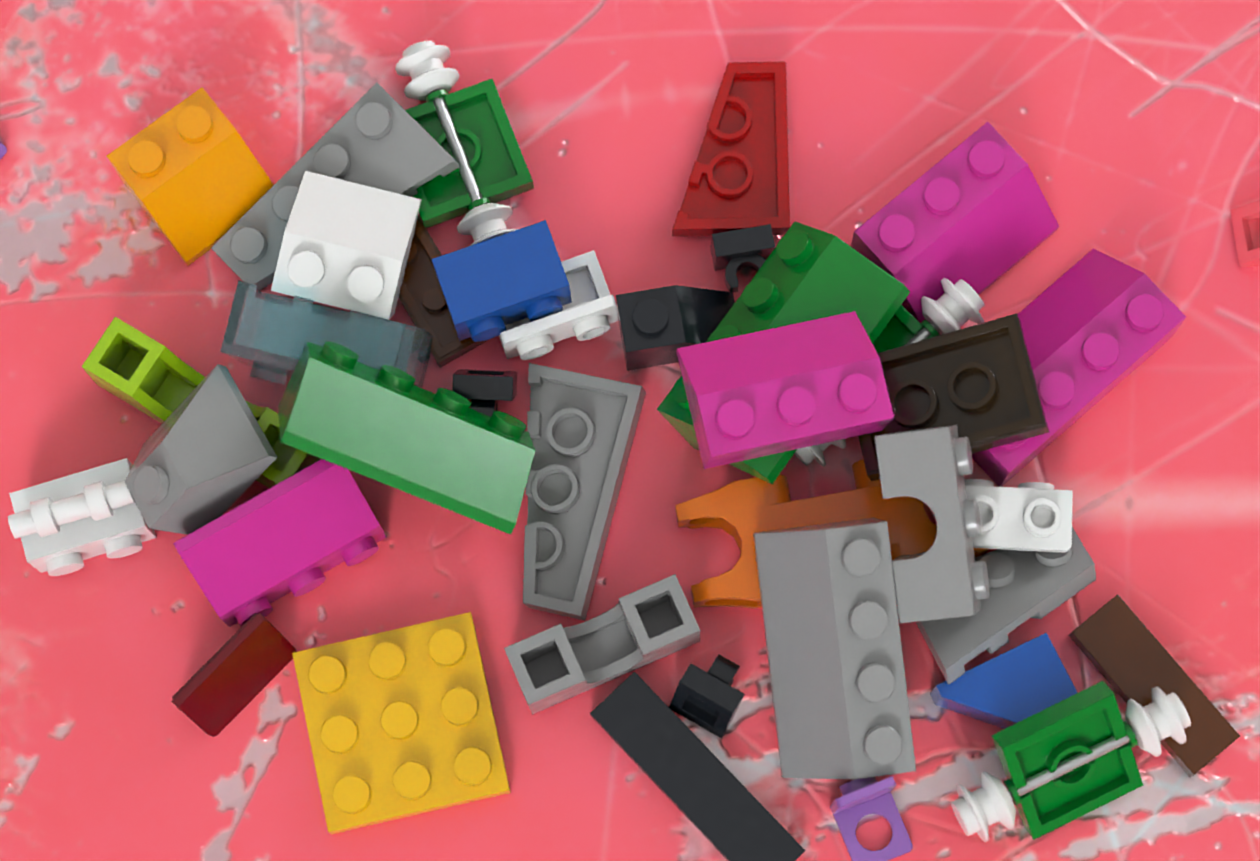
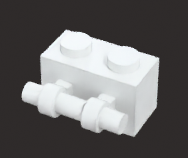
[8,458,157,576]

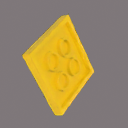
[292,612,511,834]

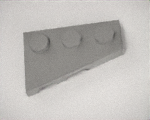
[916,527,1096,685]

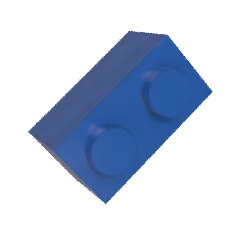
[432,220,572,342]

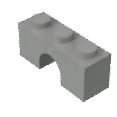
[875,425,990,623]
[504,574,700,715]

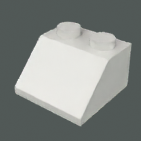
[271,171,422,320]

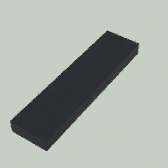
[590,671,805,861]

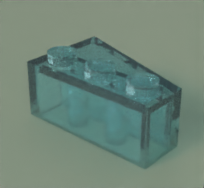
[220,281,434,388]

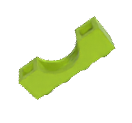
[82,317,321,488]

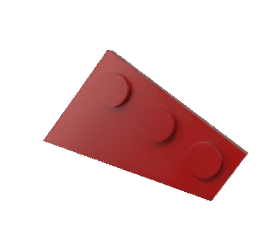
[672,62,790,237]

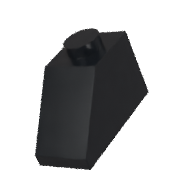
[616,285,735,371]

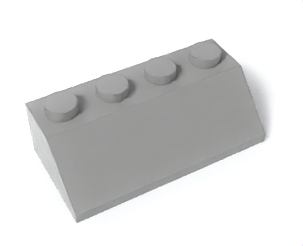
[753,518,916,779]

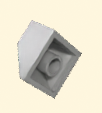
[125,364,277,535]

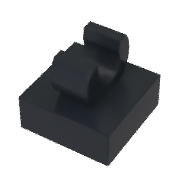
[710,224,775,293]
[452,369,517,417]
[669,654,744,739]

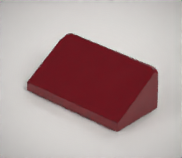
[171,612,297,737]

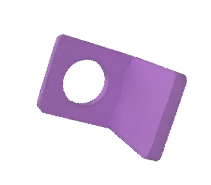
[830,776,913,861]

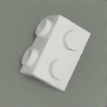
[499,250,618,360]
[964,479,1073,553]

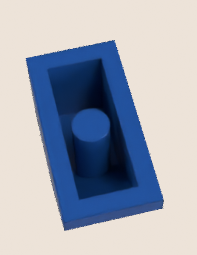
[930,633,1078,729]

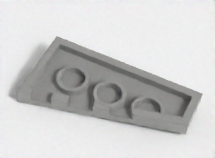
[211,83,460,293]
[523,363,646,621]

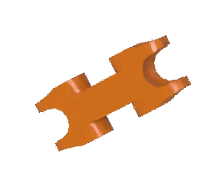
[675,459,988,609]

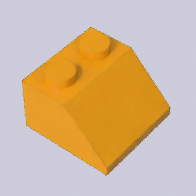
[107,87,274,266]

